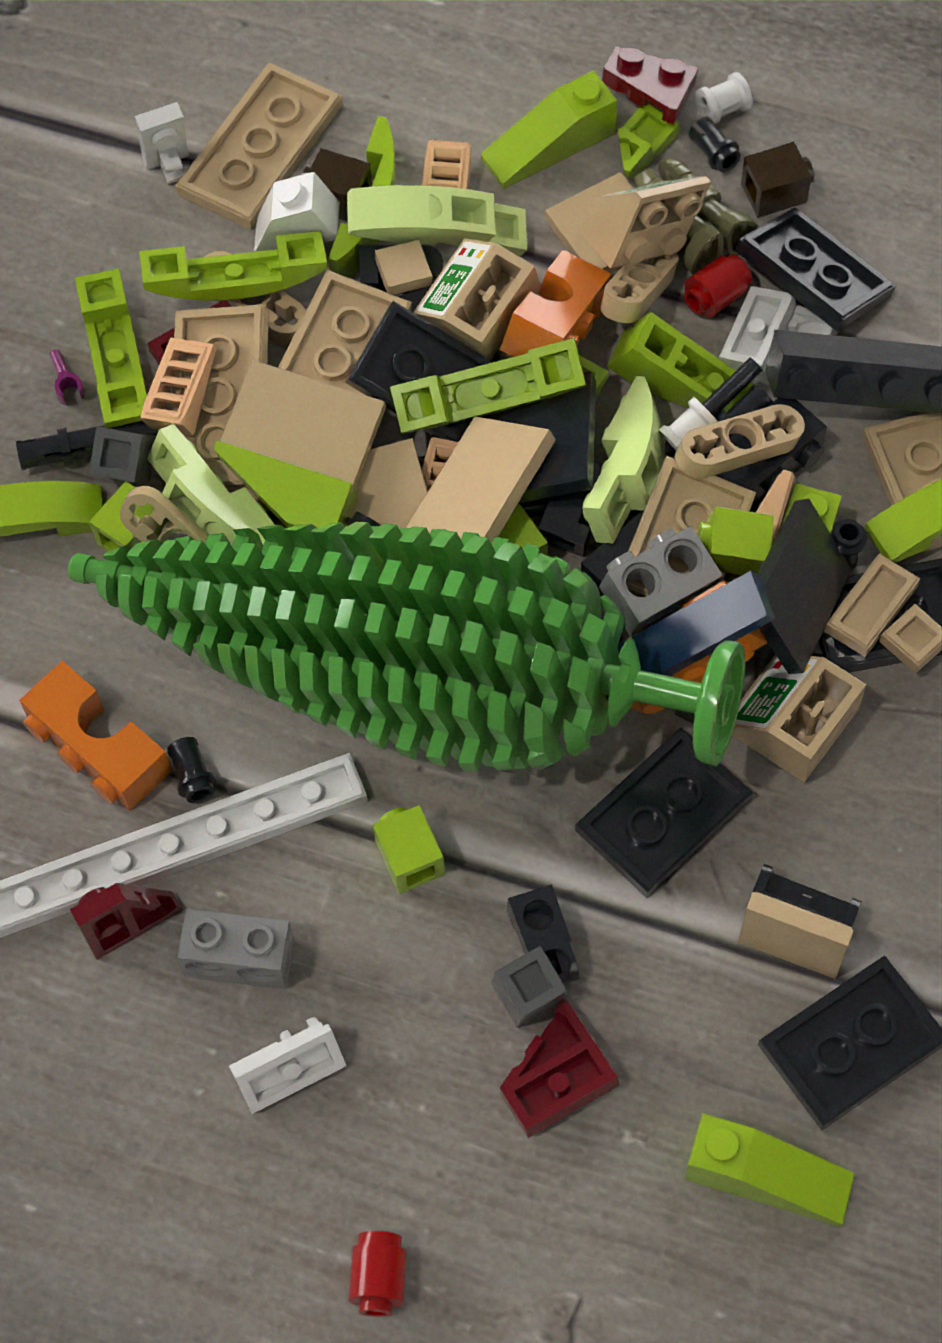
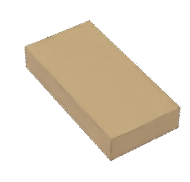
[824,554,920,657]

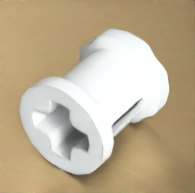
[695,72,753,124]
[659,397,718,451]

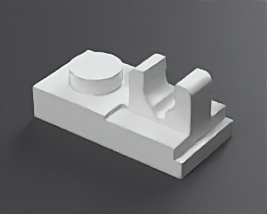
[135,102,189,184]
[229,1017,347,1114]

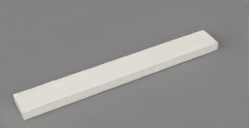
[0,753,368,938]

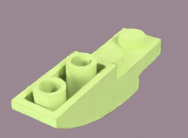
[347,185,527,257]
[582,376,665,544]
[147,424,275,546]

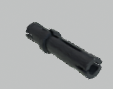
[16,421,158,471]

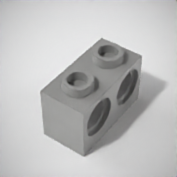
[599,526,723,636]
[177,908,295,989]

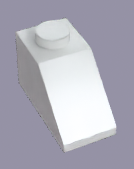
[254,172,339,252]

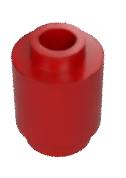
[684,254,752,318]
[349,1231,407,1317]

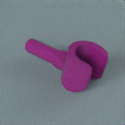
[50,349,85,405]

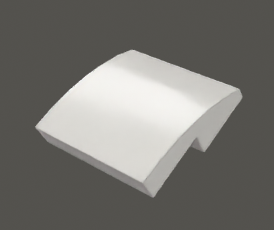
[719,286,839,385]

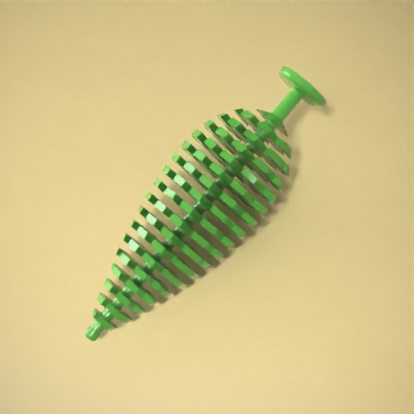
[68,522,745,772]

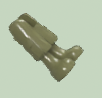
[634,157,758,274]

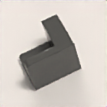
[89,427,156,482]
[491,946,567,1028]

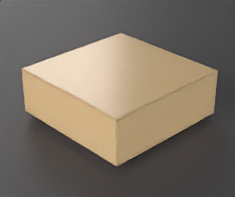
[375,240,432,295]
[879,604,942,674]

